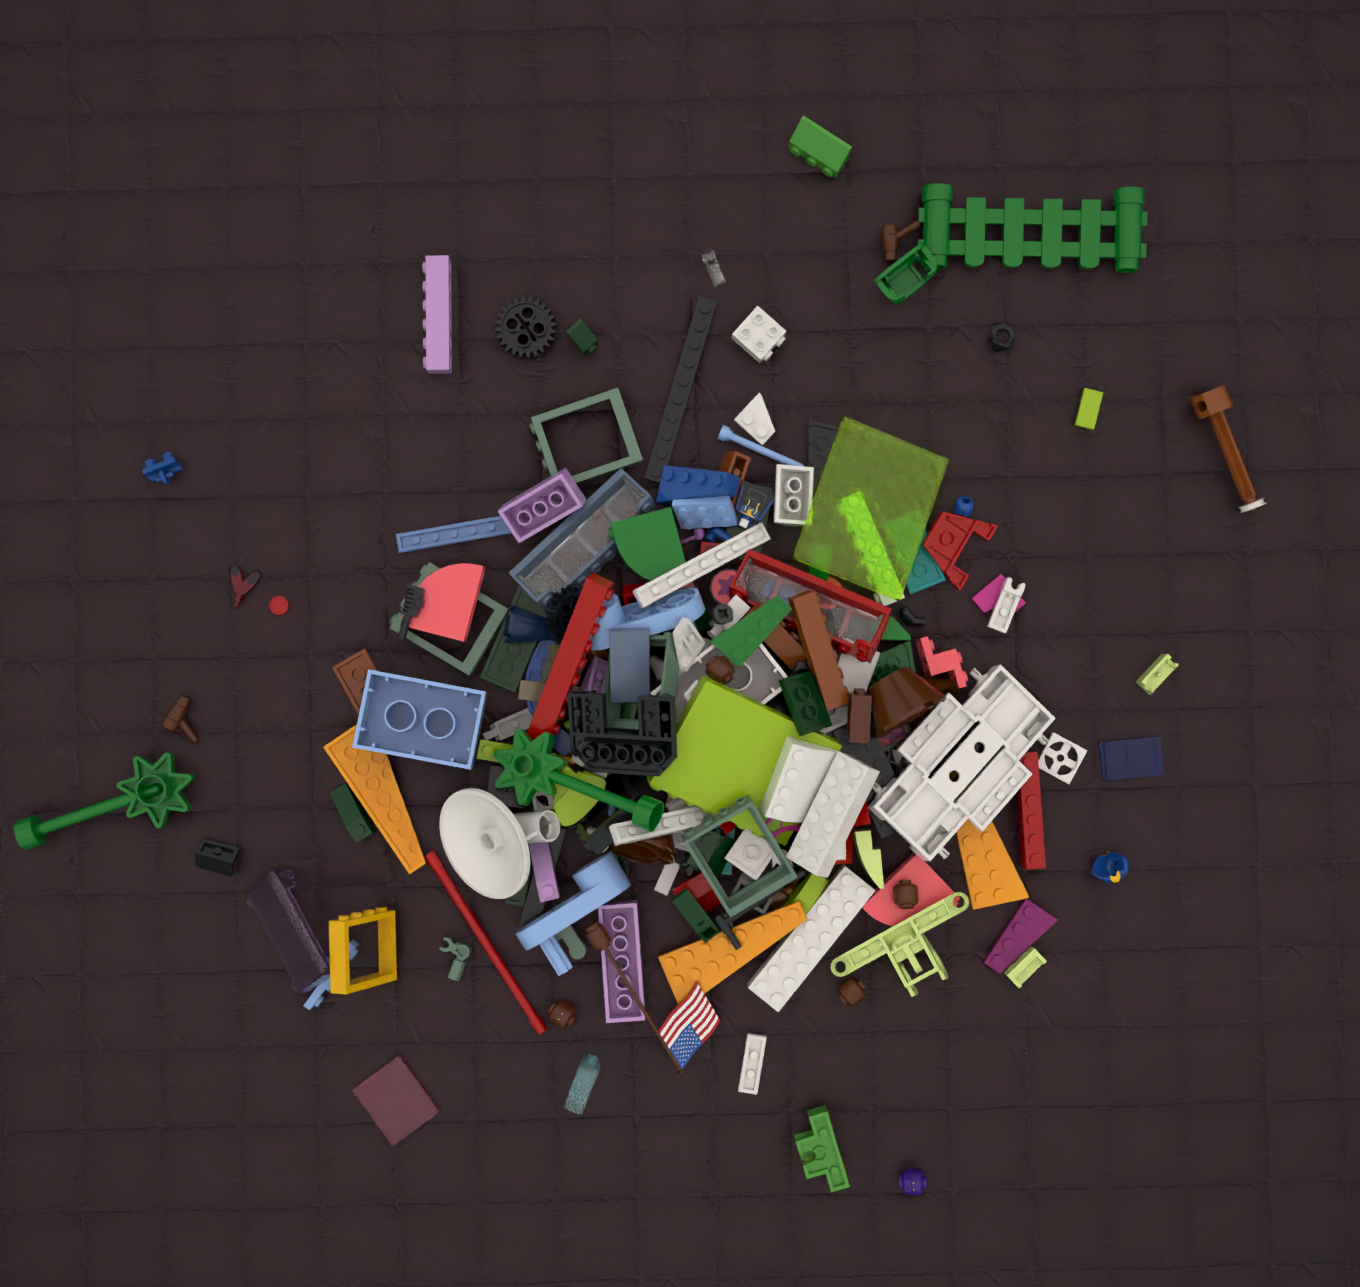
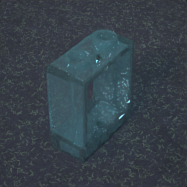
[563,1054,601,1115]

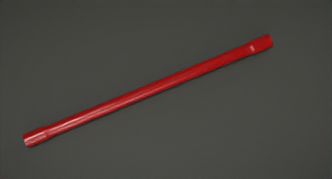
[424,850,547,1035]

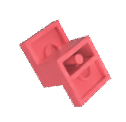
[915,636,968,688]

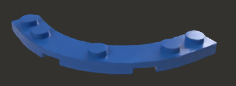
[525,640,570,757]

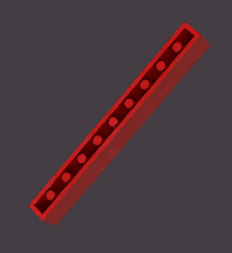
[527,573,614,748]

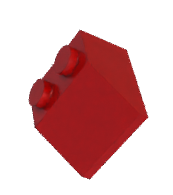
[673,871,721,912]

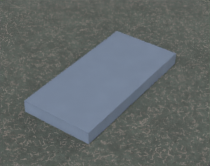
[609,628,650,703]

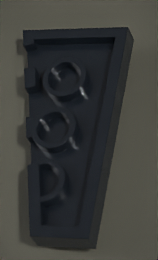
[808,419,846,503]

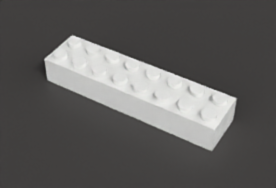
[747,864,875,1012]

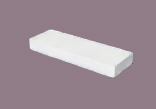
[738,1033,767,1095]

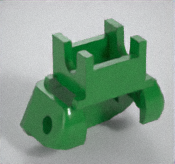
[874,243,937,306]

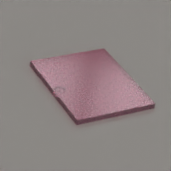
[352,1055,440,1146]

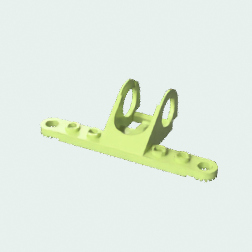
[830,892,970,997]

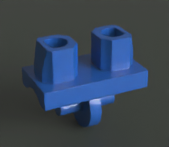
[142,452,183,485]

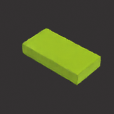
[1074,388,1103,430]

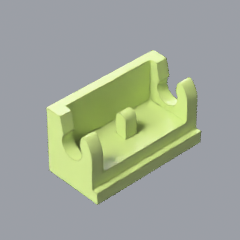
[1136,654,1179,695]
[1003,946,1047,988]

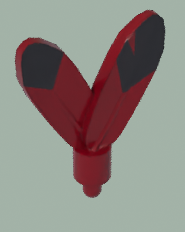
[231,566,260,608]

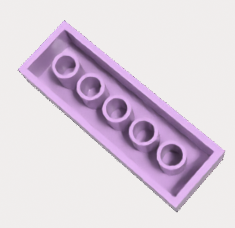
[598,900,645,1023]

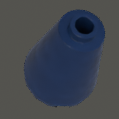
[504,605,553,644]

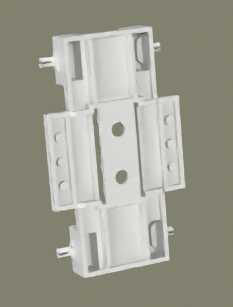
[868,664,1055,861]

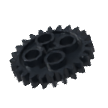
[495,296,557,359]
[545,584,583,645]

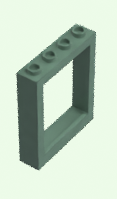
[529,388,644,485]
[390,562,509,676]
[604,632,679,731]
[681,795,798,918]

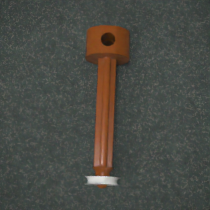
[1190,385,1266,513]

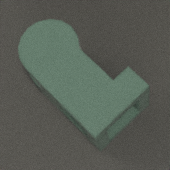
[554,924,587,959]

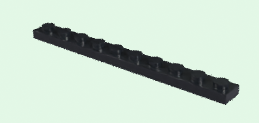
[644,297,717,484]

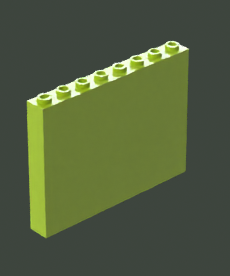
[647,675,842,846]

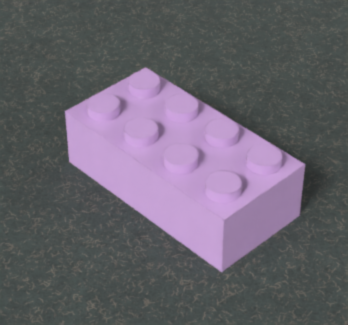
[498,467,586,543]

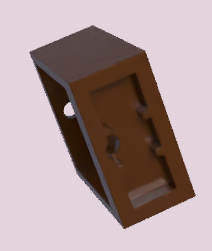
[846,688,872,743]

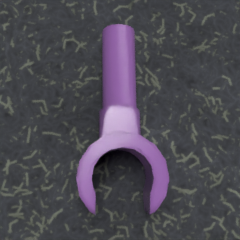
[680,528,705,545]

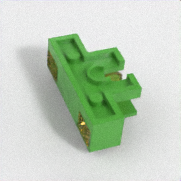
[794,1105,850,1192]

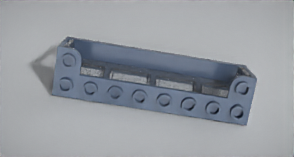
[509,468,658,613]

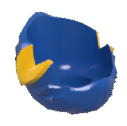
[1091,851,1129,883]

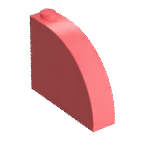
[402,563,486,642]
[862,852,960,926]

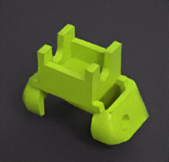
[552,765,606,826]

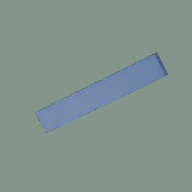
[396,516,512,553]

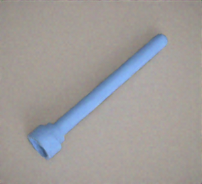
[717,425,804,466]

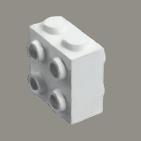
[732,306,786,363]

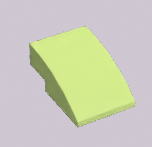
[853,827,884,889]

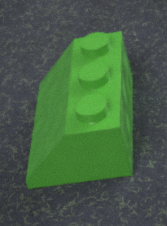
[788,115,852,178]

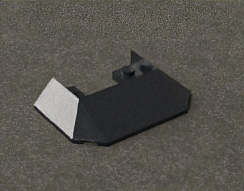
[567,690,678,777]

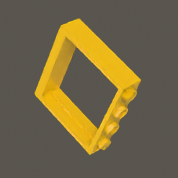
[329,907,397,995]

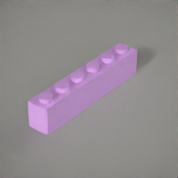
[422,255,452,374]

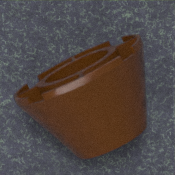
[869,666,947,738]
[609,807,676,865]

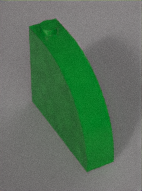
[608,507,691,585]

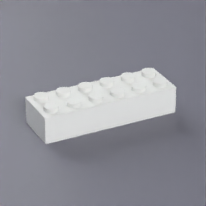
[786,751,880,878]

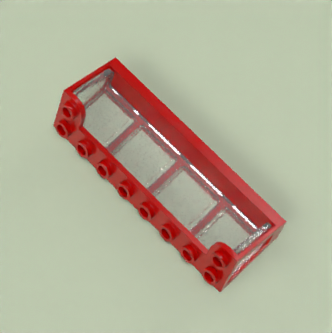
[729,549,892,663]

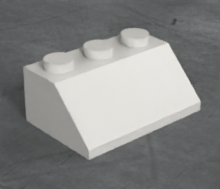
[774,464,814,527]

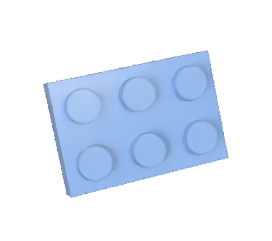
[672,496,738,529]

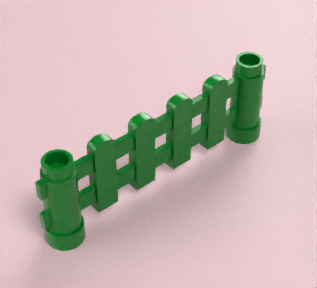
[917,183,1148,273]

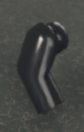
[900,606,925,626]

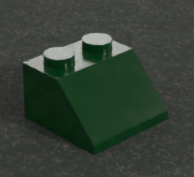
[685,829,736,876]

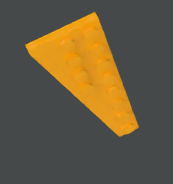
[323,724,426,874]
[940,756,1029,910]
[658,900,807,1004]

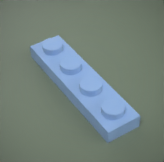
[303,940,359,1010]

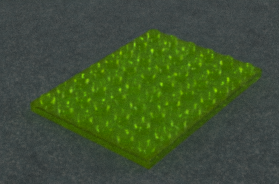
[792,416,949,601]

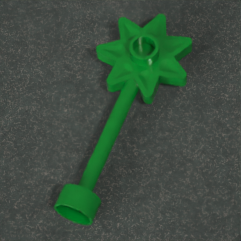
[494,729,664,832]
[14,752,196,850]

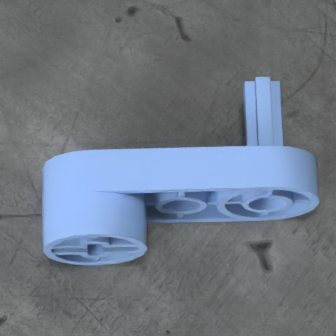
[591,587,705,650]
[515,851,631,976]

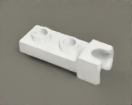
[987,577,1026,634]

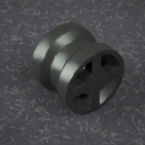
[711,604,733,625]

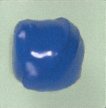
[953,496,974,518]

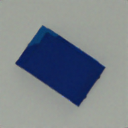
[1098,736,1164,781]

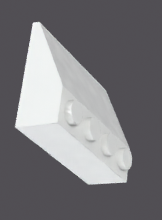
[760,736,841,823]

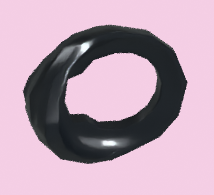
[990,324,1015,352]

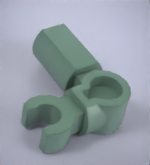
[440,937,472,981]

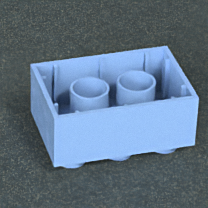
[352,669,488,770]

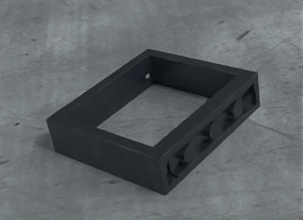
[572,774,643,855]

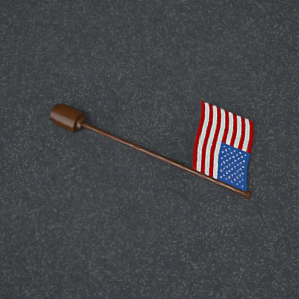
[584,920,720,1075]

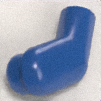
[705,528,733,543]

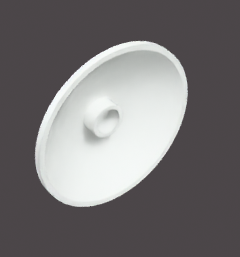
[439,788,560,899]

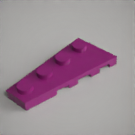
[983,899,1058,973]

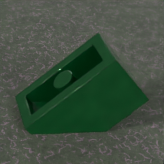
[566,318,599,356]

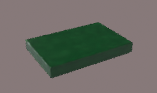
[779,670,832,737]

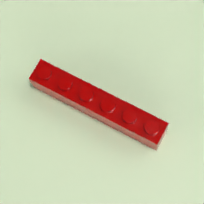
[1016,751,1046,870]

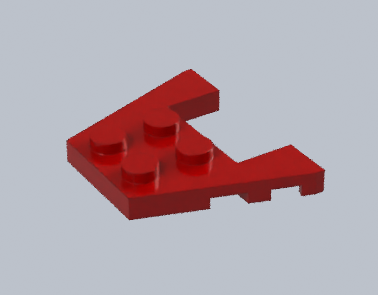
[921,512,998,590]

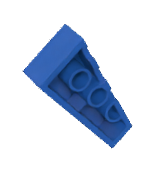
[656,465,740,507]

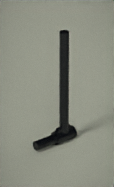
[713,868,806,950]

